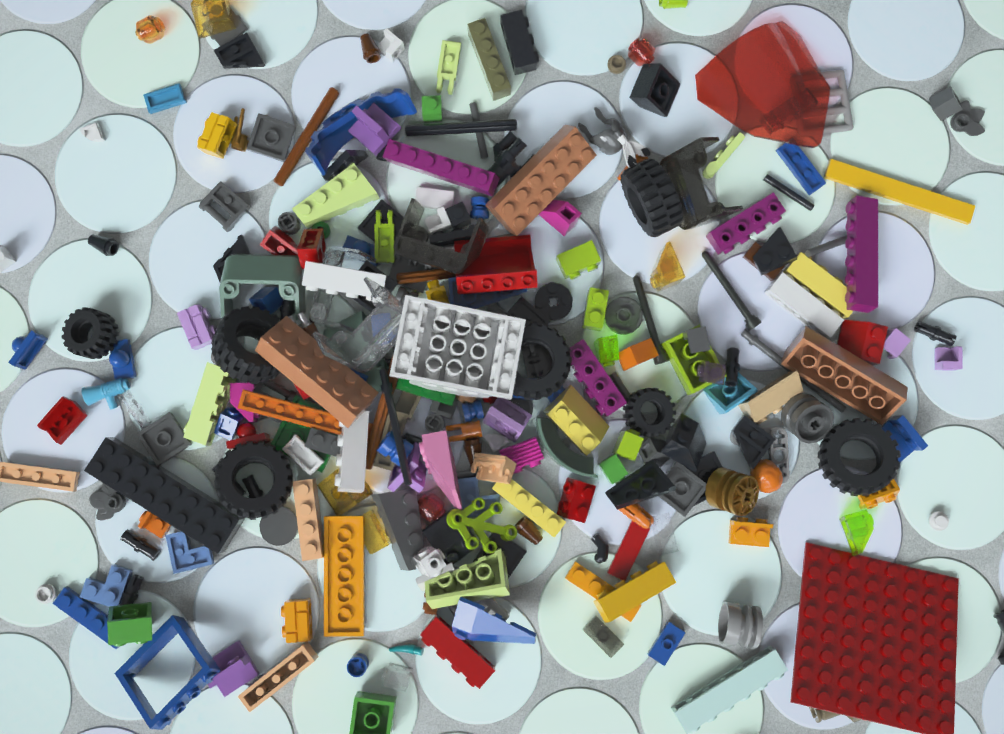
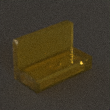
[363,509,391,555]

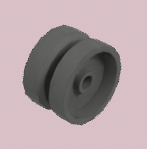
[781,393,834,444]

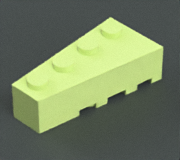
[292,163,380,229]
[184,362,237,446]
[425,549,510,609]

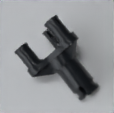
[487,131,535,196]

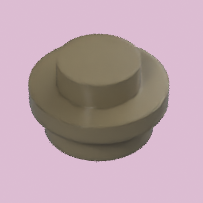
[607,55,626,74]

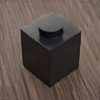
[445,201,471,229]

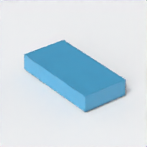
[143,83,187,114]

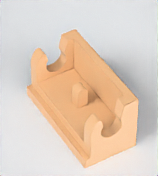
[471,453,516,484]

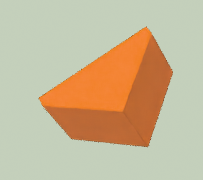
[616,338,659,371]

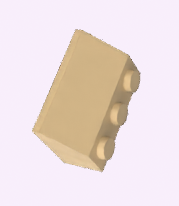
[738,371,804,425]

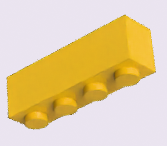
[593,561,676,623]

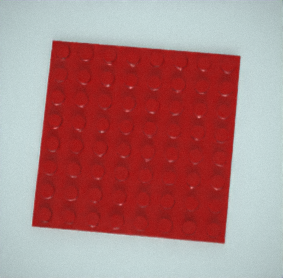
[790,542,959,734]

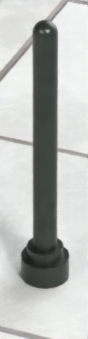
[702,251,762,331]
[633,275,670,365]

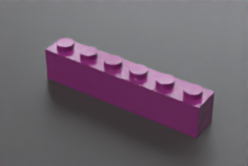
[383,139,500,197]
[845,195,878,313]

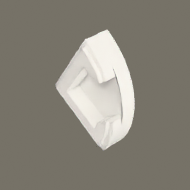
[79,122,105,143]
[484,433,510,452]

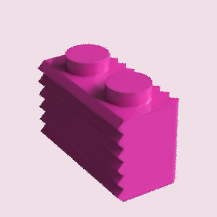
[499,437,544,474]

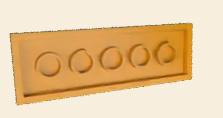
[324,515,365,637]

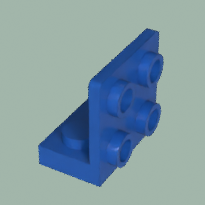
[881,415,928,462]

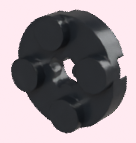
[534,282,573,321]

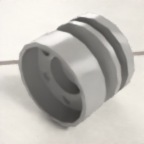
[718,601,763,649]

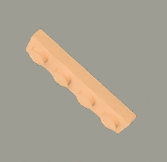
[0,462,80,492]

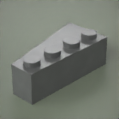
[371,488,424,571]

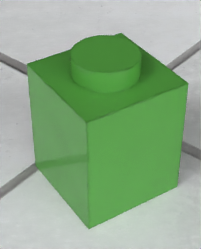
[422,95,443,122]
[598,454,628,484]

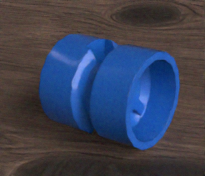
[376,429,414,466]

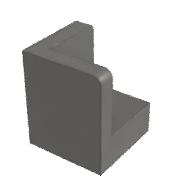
[929,86,963,121]
[682,326,711,353]
[429,400,458,420]
[639,437,670,467]

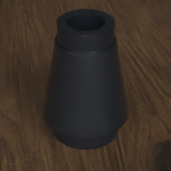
[88,234,119,256]

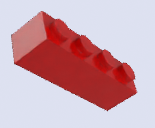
[420,614,496,689]

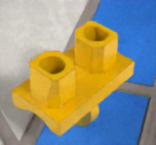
[425,279,450,304]

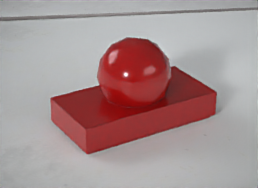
[226,423,271,450]

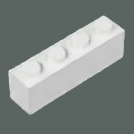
[302,261,386,302]
[764,272,844,339]
[334,411,369,493]

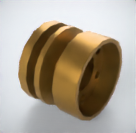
[705,467,759,516]

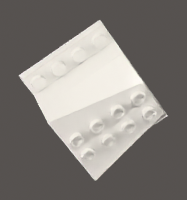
[389,295,526,400]

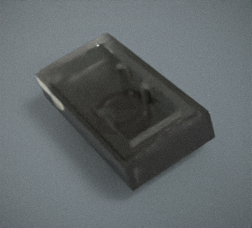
[582,615,625,658]

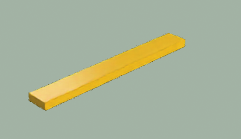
[824,159,975,225]

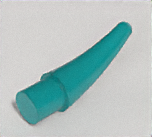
[389,644,424,656]

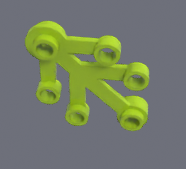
[446,498,517,554]

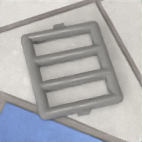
[789,69,854,137]

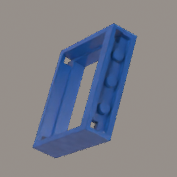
[114,615,221,730]

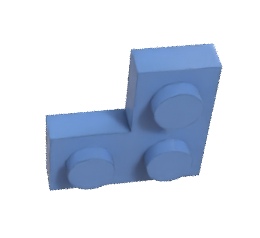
[458,477,501,518]
[165,531,215,574]
[80,564,133,607]

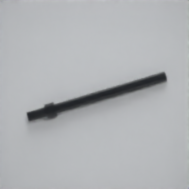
[379,369,413,486]

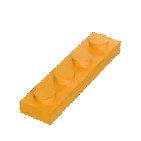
[565,561,641,622]

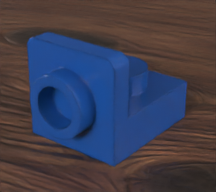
[214,407,244,440]

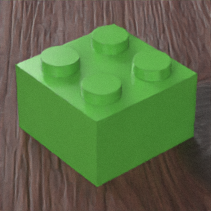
[107,602,152,647]
[349,691,397,734]

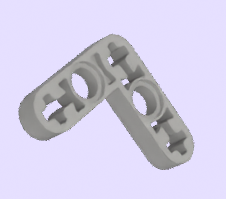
[730,427,790,484]

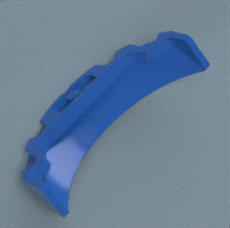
[305,89,417,176]

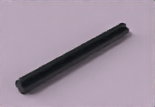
[405,119,517,136]

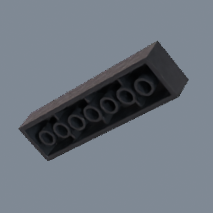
[84,437,245,554]

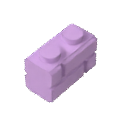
[177,304,216,350]

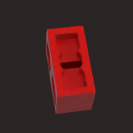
[297,229,326,269]

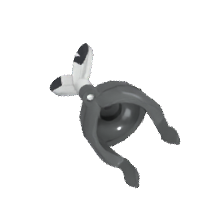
[578,107,651,168]

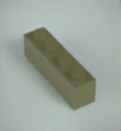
[467,18,511,101]

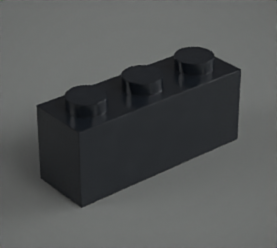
[500,10,539,75]

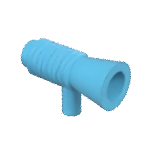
[82,378,130,410]

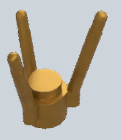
[231,108,268,152]

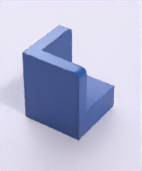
[249,287,283,314]

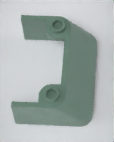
[219,254,306,320]

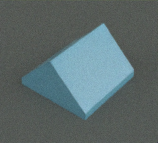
[703,372,758,414]

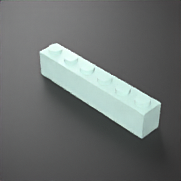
[671,646,788,734]

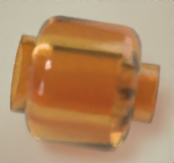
[135,15,165,44]

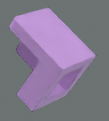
[883,328,911,359]
[934,346,963,371]

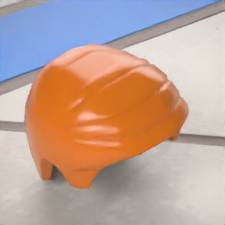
[749,459,783,493]

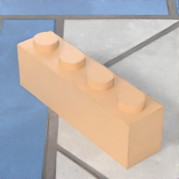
[292,478,324,561]
[237,642,319,713]

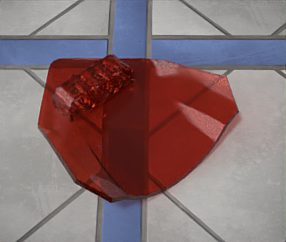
[695,21,830,148]

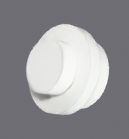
[928,511,949,531]
[35,584,56,604]

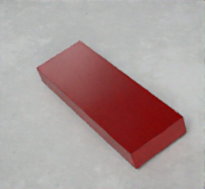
[607,521,650,581]

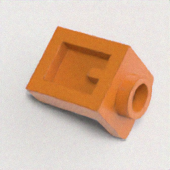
[138,511,172,538]

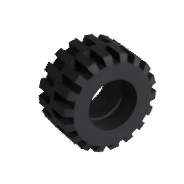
[61,307,119,359]
[623,388,676,437]

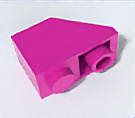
[539,200,582,236]
[230,383,261,423]

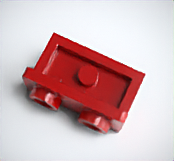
[37,396,88,445]
[556,477,596,523]

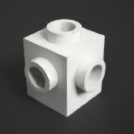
[413,545,447,578]

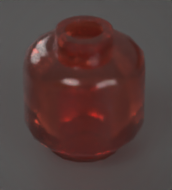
[627,38,655,67]
[418,493,446,522]

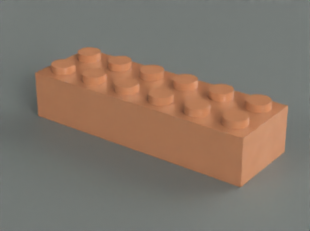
[485,125,597,236]
[255,316,379,428]
[781,326,908,425]

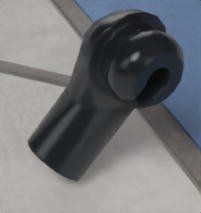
[591,533,609,564]

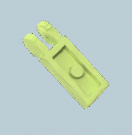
[436,40,461,95]
[702,132,745,179]

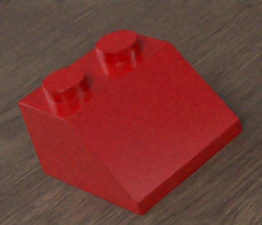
[837,320,888,366]

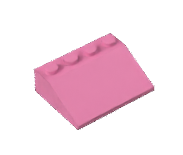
[419,430,463,510]

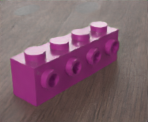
[706,192,786,255]
[570,339,627,417]

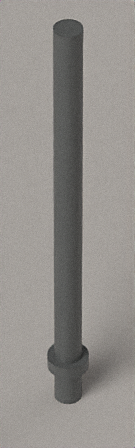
[741,329,847,413]

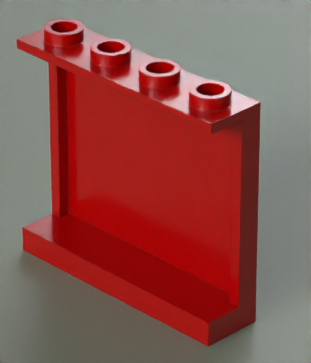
[454,234,538,294]

